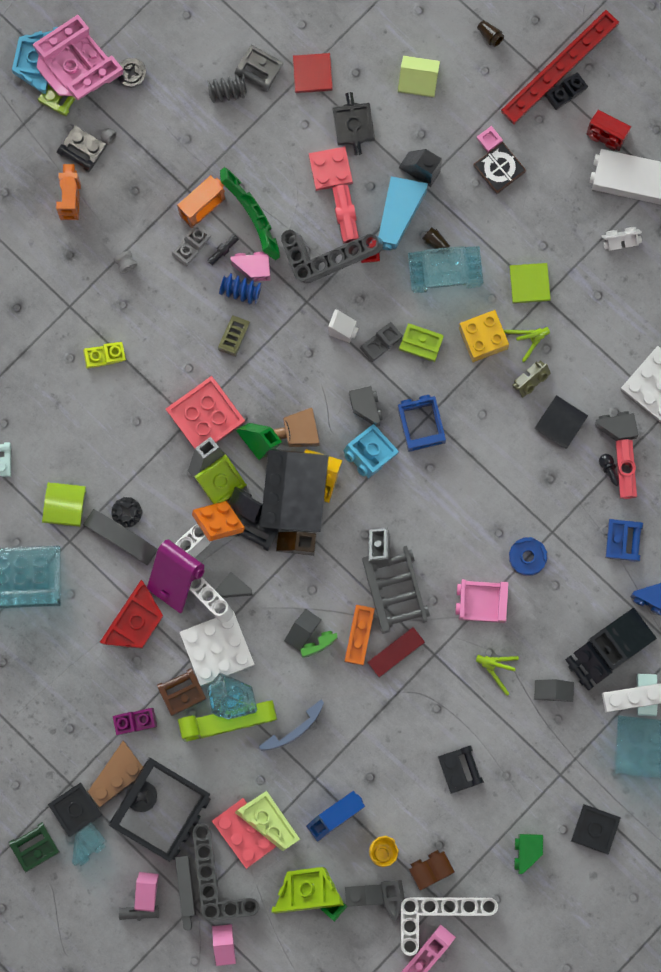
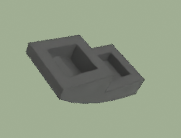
[360,322,403,362]

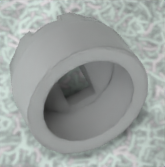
[101,128,117,145]

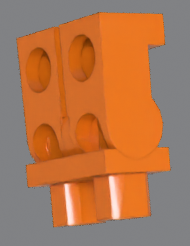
[56,164,81,220]

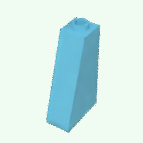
[378,176,428,250]

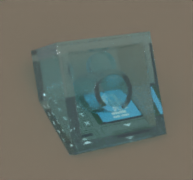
[207,672,257,720]

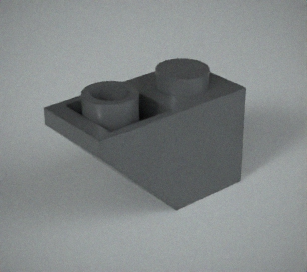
[349,386,383,427]
[595,411,639,441]
[188,437,224,483]

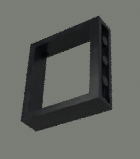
[108,757,211,862]

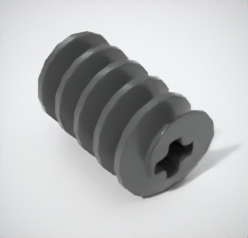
[207,74,247,103]

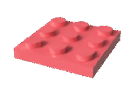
[166,376,245,449]

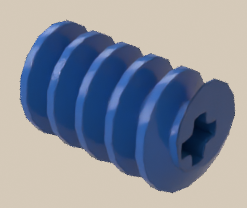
[219,273,261,305]

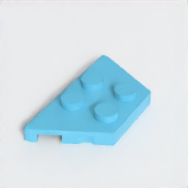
[12,27,58,94]

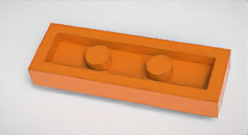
[344,605,375,666]

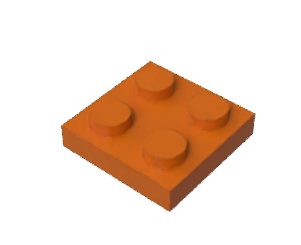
[192,501,244,542]

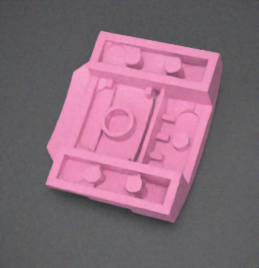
[33,15,123,100]

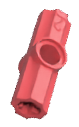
[332,185,359,243]
[616,439,637,499]

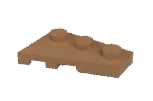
[88,741,143,807]

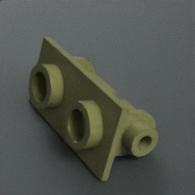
[512,360,551,398]

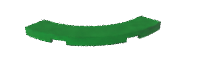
[220,167,280,260]

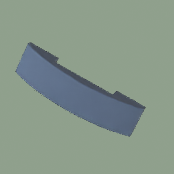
[259,700,324,751]

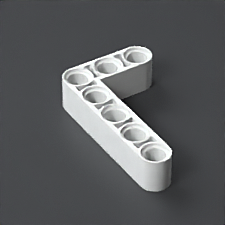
[175,524,233,622]
[401,897,498,956]

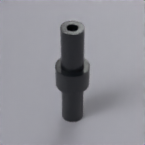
[207,234,239,266]

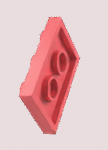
[212,798,277,869]

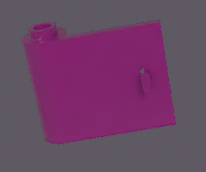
[147,539,205,613]

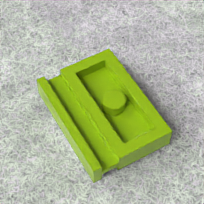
[399,323,444,362]

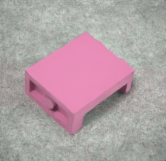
[456,579,508,623]

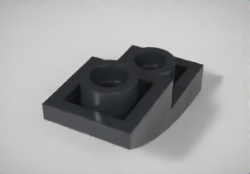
[545,72,588,110]
[229,487,263,522]

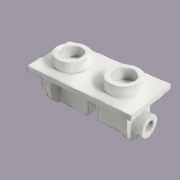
[601,227,642,251]

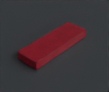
[367,627,425,678]

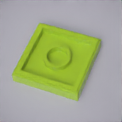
[509,263,551,304]
[194,454,247,504]

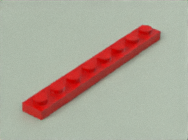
[501,10,619,124]

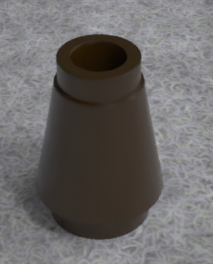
[477,20,504,47]
[422,227,450,254]

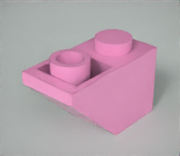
[231,252,271,282]

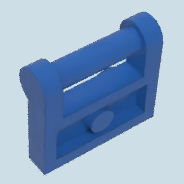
[605,519,643,562]

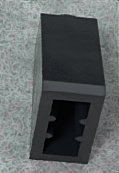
[399,149,442,187]

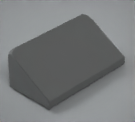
[369,528,390,566]

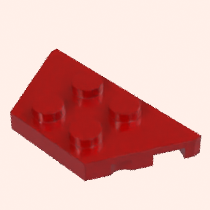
[100,580,164,649]

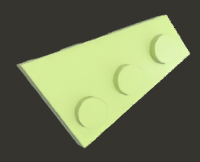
[235,791,300,851]

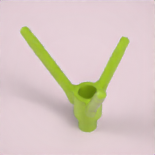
[504,327,550,362]
[476,655,519,696]

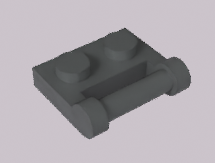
[234,44,283,92]

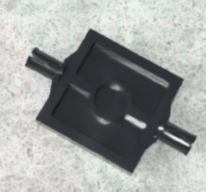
[333,92,375,155]

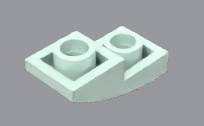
[636,674,658,716]

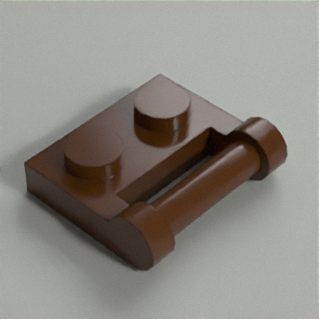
[157,668,206,716]

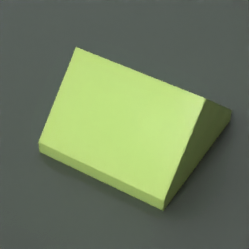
[398,56,440,97]

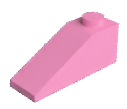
[402,924,456,972]

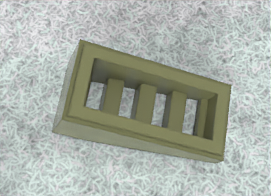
[218,315,250,357]

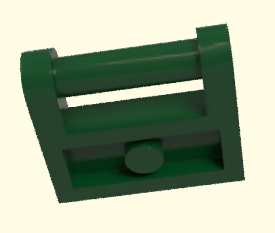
[8,822,60,873]

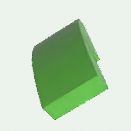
[301,631,338,658]

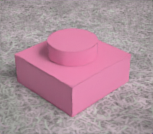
[476,126,503,153]

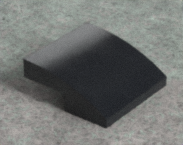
[534,395,589,449]

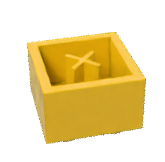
[459,310,509,363]

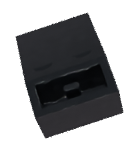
[587,608,657,671]

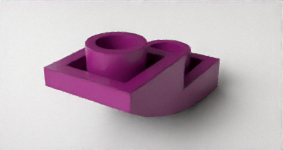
[113,708,157,735]

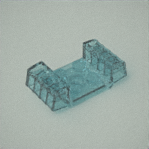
[408,246,483,293]

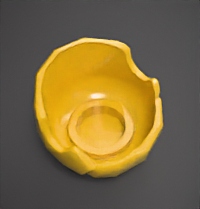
[369,836,399,867]

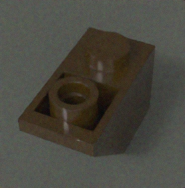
[276,531,317,556]

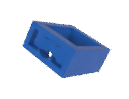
[398,395,446,452]

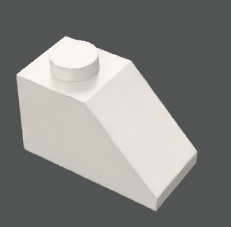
[328,309,359,343]

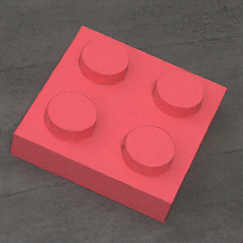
[309,146,353,191]

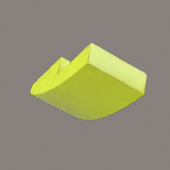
[83,342,126,369]

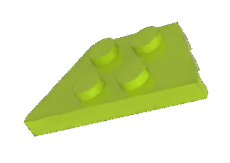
[271,867,344,914]

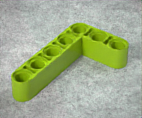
[178,700,277,742]

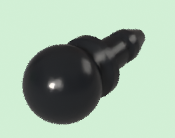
[599,454,619,486]

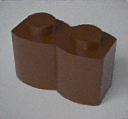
[409,850,455,891]

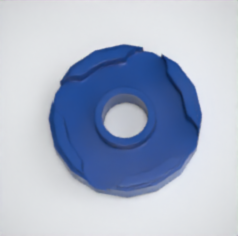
[509,537,547,576]

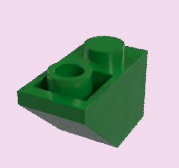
[236,423,282,460]
[514,834,543,874]

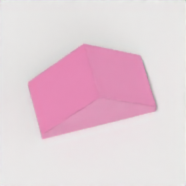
[134,872,159,912]
[212,924,236,966]

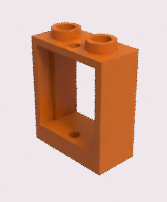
[177,175,225,228]

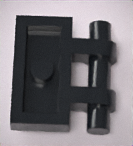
[565,641,613,691]

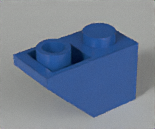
[630,583,661,615]

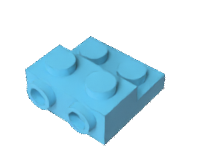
[343,424,399,479]

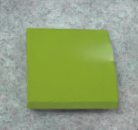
[42,482,86,527]

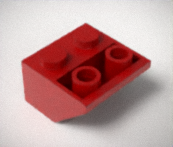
[586,110,632,151]

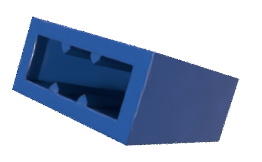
[306,791,365,842]

